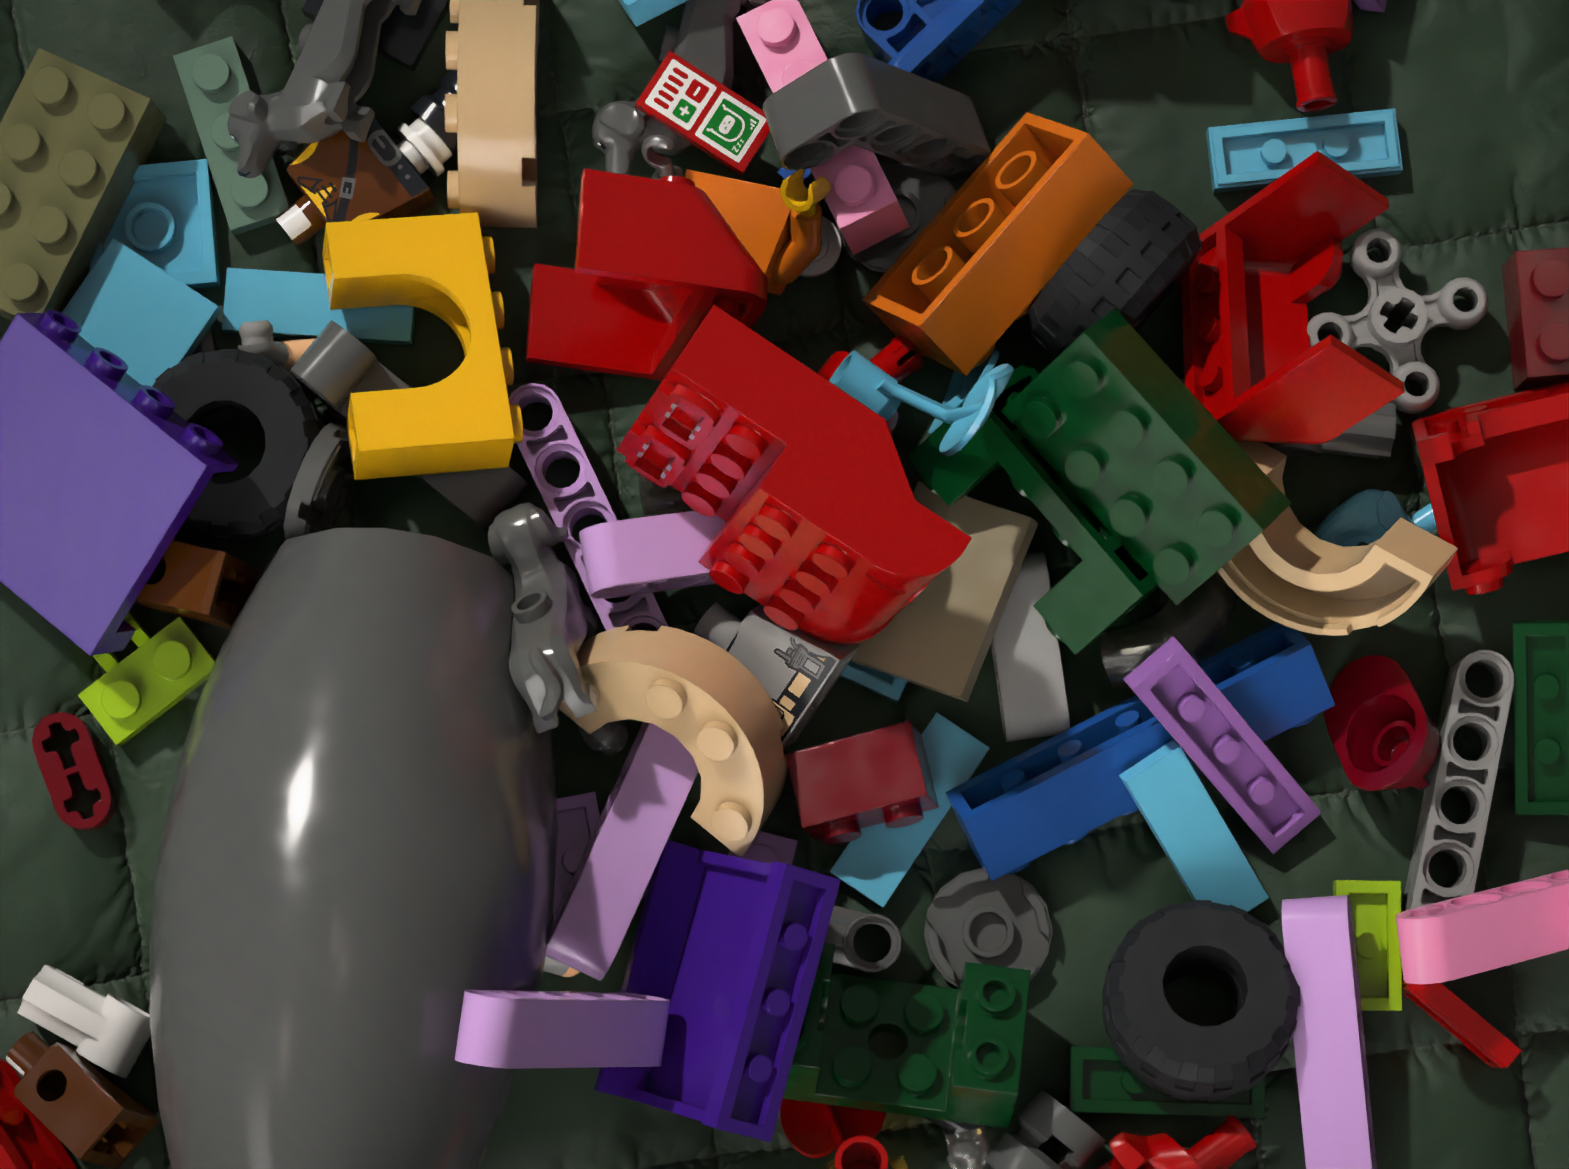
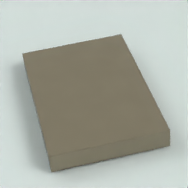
[851,481,1038,702]

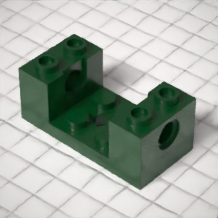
[907,361,1159,655]
[783,943,1031,1129]

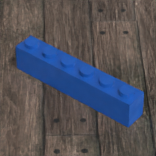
[945,623,1335,881]

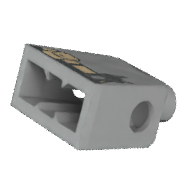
[694,602,859,750]

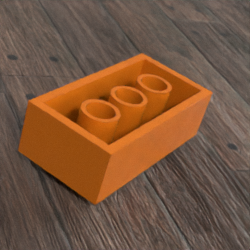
[862,112,1134,376]

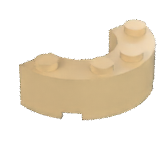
[445,0,540,228]
[1218,441,1458,636]
[559,625,788,858]

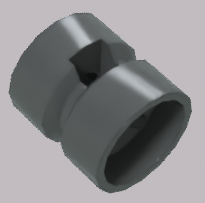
[984,1088,1106,1169]

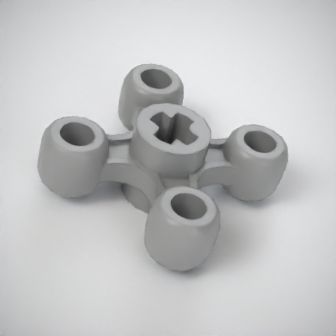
[1307,228,1489,414]

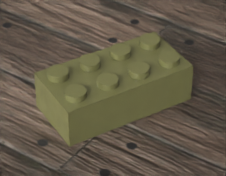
[0,48,167,321]

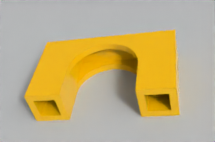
[322,212,523,480]

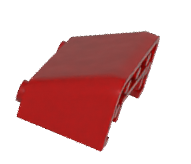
[1412,380,1569,595]

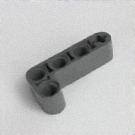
[763,53,991,178]
[290,320,528,533]

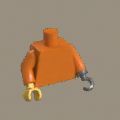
[642,135,831,296]

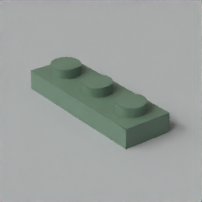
[173,36,290,236]

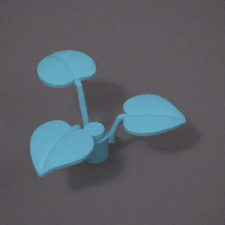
[829,349,1014,456]

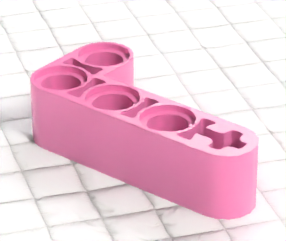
[1395,870,1569,984]

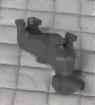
[227,0,422,178]
[592,0,766,175]
[487,503,598,734]

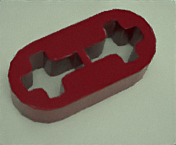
[32,712,117,831]

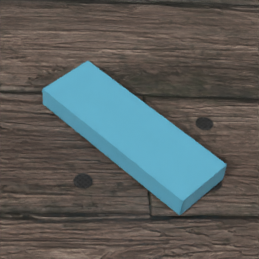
[1206,108,1403,193]
[222,268,416,346]
[829,713,990,909]
[1119,740,1269,912]

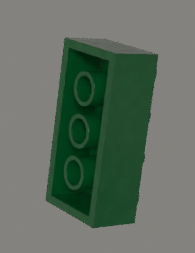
[1001,308,1291,605]

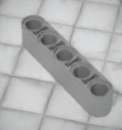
[1401,650,1514,912]

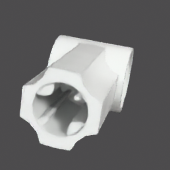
[17,965,151,1078]

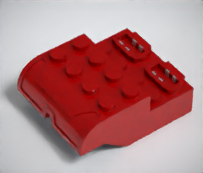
[616,305,972,645]

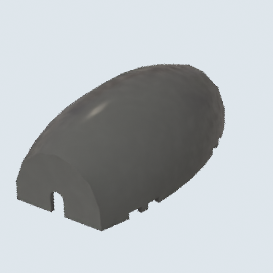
[150,528,558,1169]

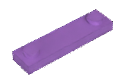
[1123,636,1322,854]

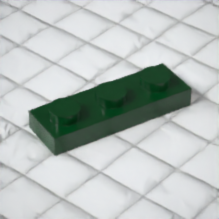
[1513,620,1569,815]
[1068,1046,1265,1118]

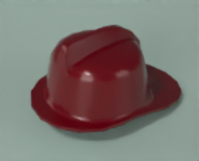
[1324,655,1440,792]

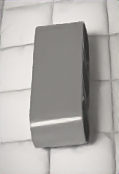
[991,551,1070,742]

